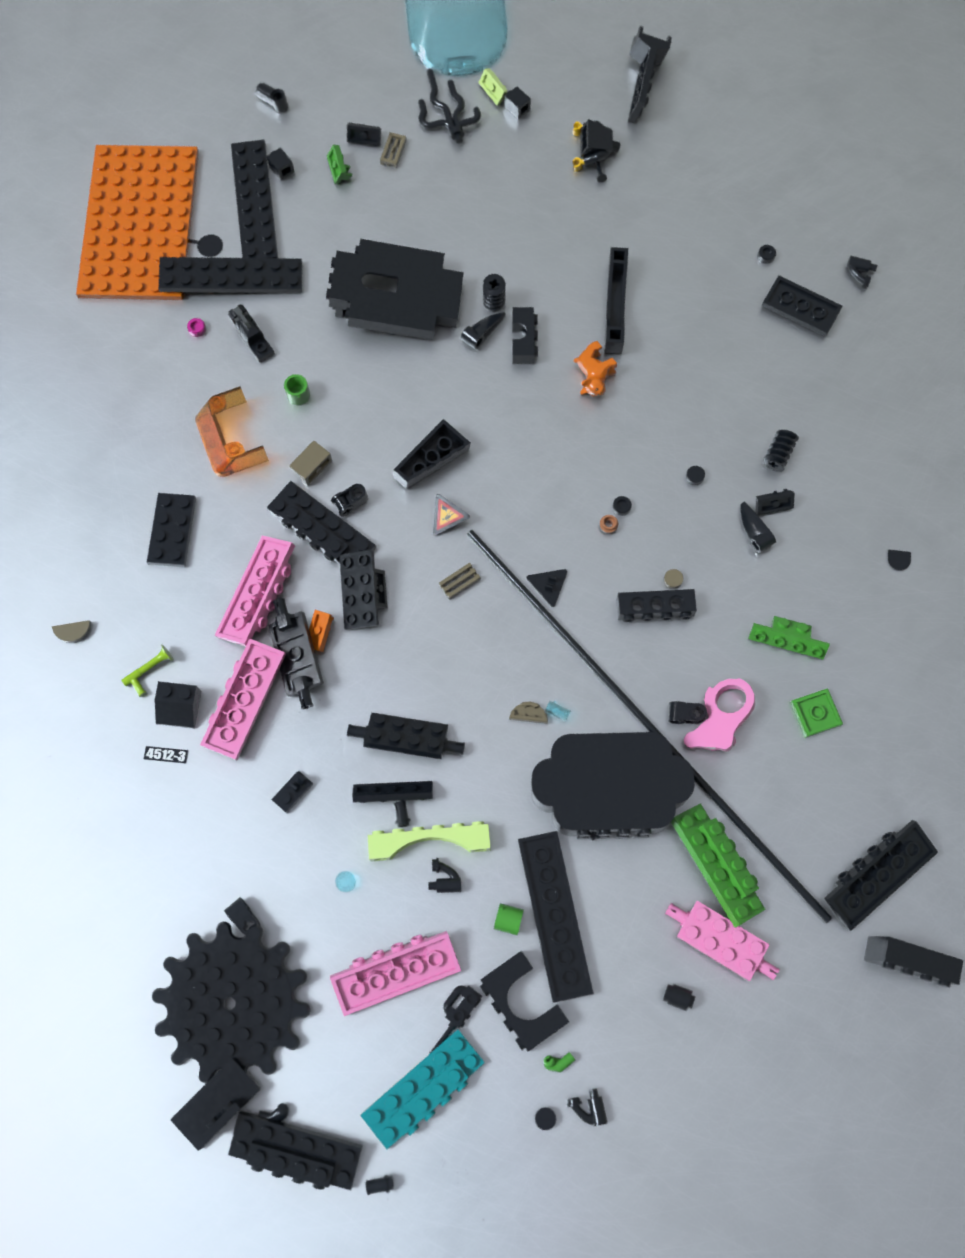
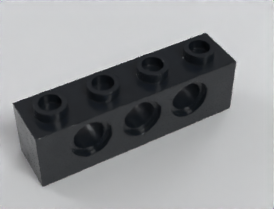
[616,589,697,622]

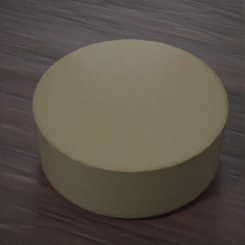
[664,569,683,589]

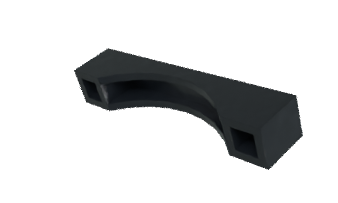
[604,247,628,354]

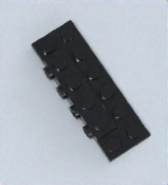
[266,481,376,565]
[824,820,938,931]
[228,1111,363,1191]

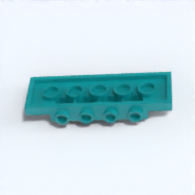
[360,1029,485,1149]

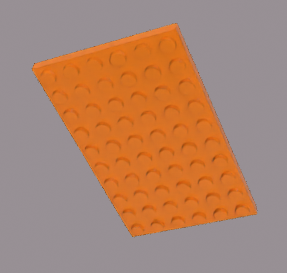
[76,145,198,300]

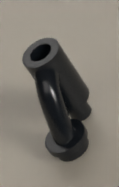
[847,255,877,288]
[428,858,461,893]
[566,1088,608,1126]

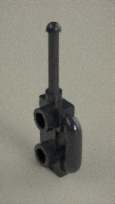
[429,985,482,1054]

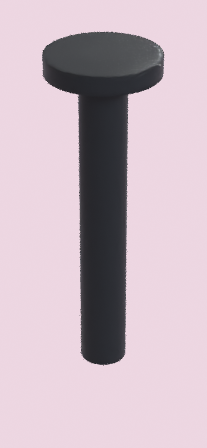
[595,161,607,183]

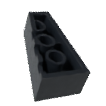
[393,419,471,489]
[864,936,964,988]

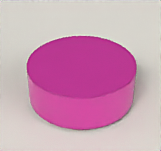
[187,318,206,337]

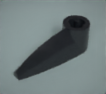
[460,312,505,349]
[741,501,776,553]

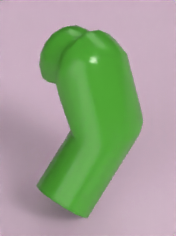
[544,1052,576,1073]

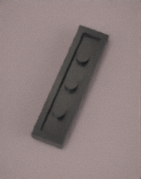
[352,781,433,803]

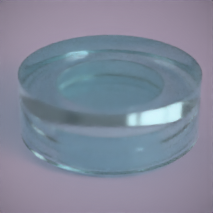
[335,871,356,892]

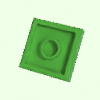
[791,688,843,738]

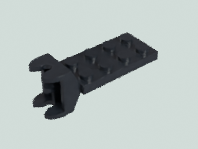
[627,26,672,124]

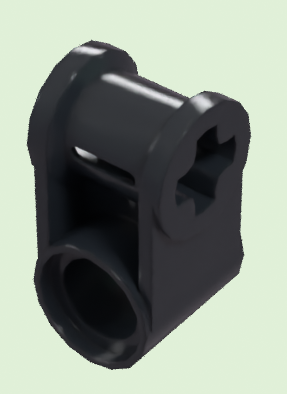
[331,484,368,517]
[668,701,707,724]
[224,897,261,935]

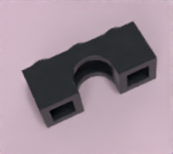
[512,307,538,364]

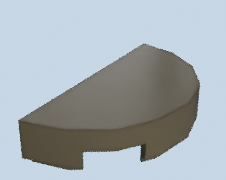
[52,620,91,643]
[509,701,548,724]

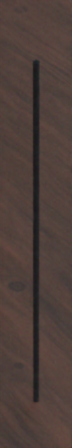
[467,530,832,923]

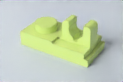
[478,68,507,106]

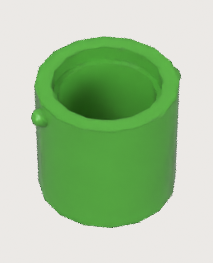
[284,374,310,405]
[494,903,524,935]

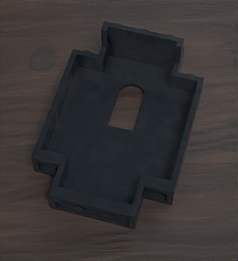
[326,239,464,340]

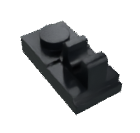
[347,122,381,146]
[755,489,795,515]
[271,771,313,813]

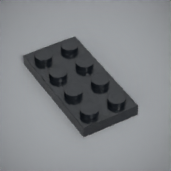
[762,275,843,337]
[147,493,196,567]

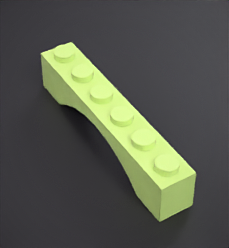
[368,821,491,862]

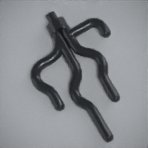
[418,68,481,144]

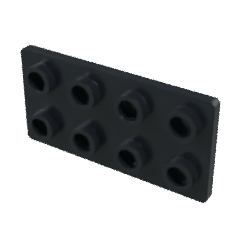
[339,550,387,630]
[171,1058,260,1151]

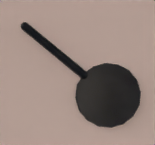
[188,234,223,257]

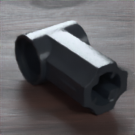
[255,83,288,113]

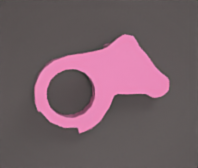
[684,678,755,752]

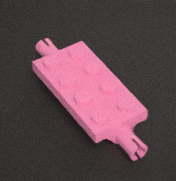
[665,901,780,981]

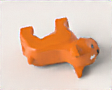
[573,341,617,397]

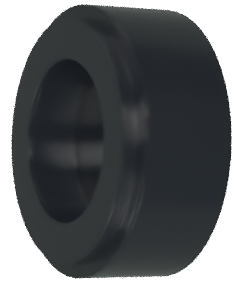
[758,245,776,263]
[686,466,705,485]
[613,496,632,516]
[535,1107,556,1130]

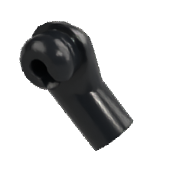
[258,1103,289,1122]

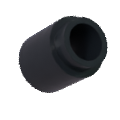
[663,984,695,1011]

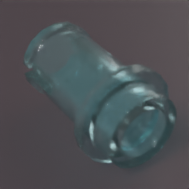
[545,701,571,722]

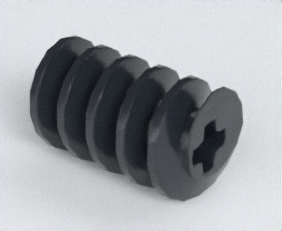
[483,274,506,311]
[763,430,799,471]

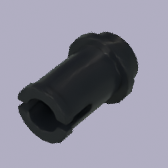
[393,801,411,828]
[365,1175,394,1195]

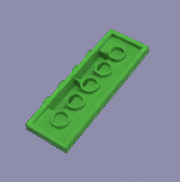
[671,803,766,928]

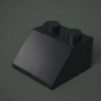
[154,681,202,729]

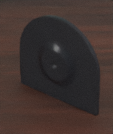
[888,549,911,570]

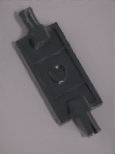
[268,598,324,710]
[347,713,465,759]

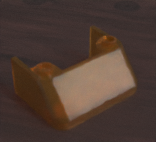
[195,386,269,477]

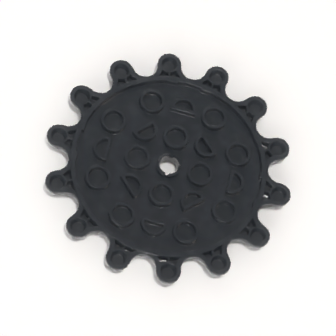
[151,921,311,1083]

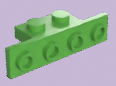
[748,616,830,659]

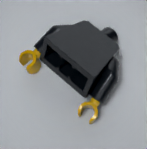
[573,119,621,172]

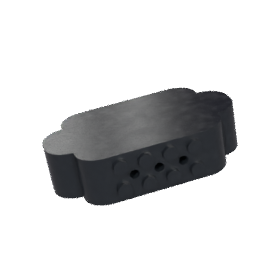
[531,732,695,839]

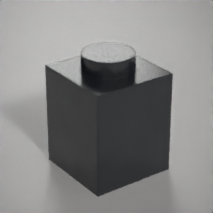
[505,86,531,119]
[267,147,295,181]

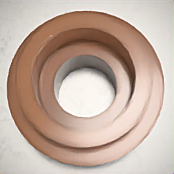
[600,515,618,533]

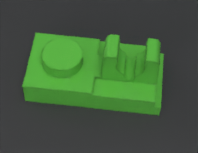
[327,144,352,184]

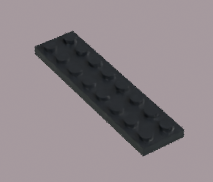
[231,139,278,258]
[158,257,302,293]
[518,831,594,1003]

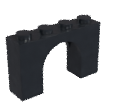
[480,951,569,1052]

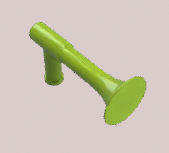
[121,645,174,697]

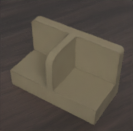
[289,441,332,487]

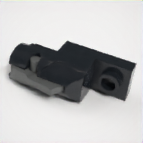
[228,304,275,363]

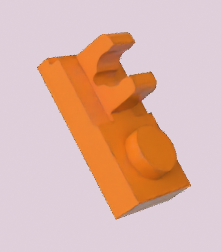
[309,610,334,652]

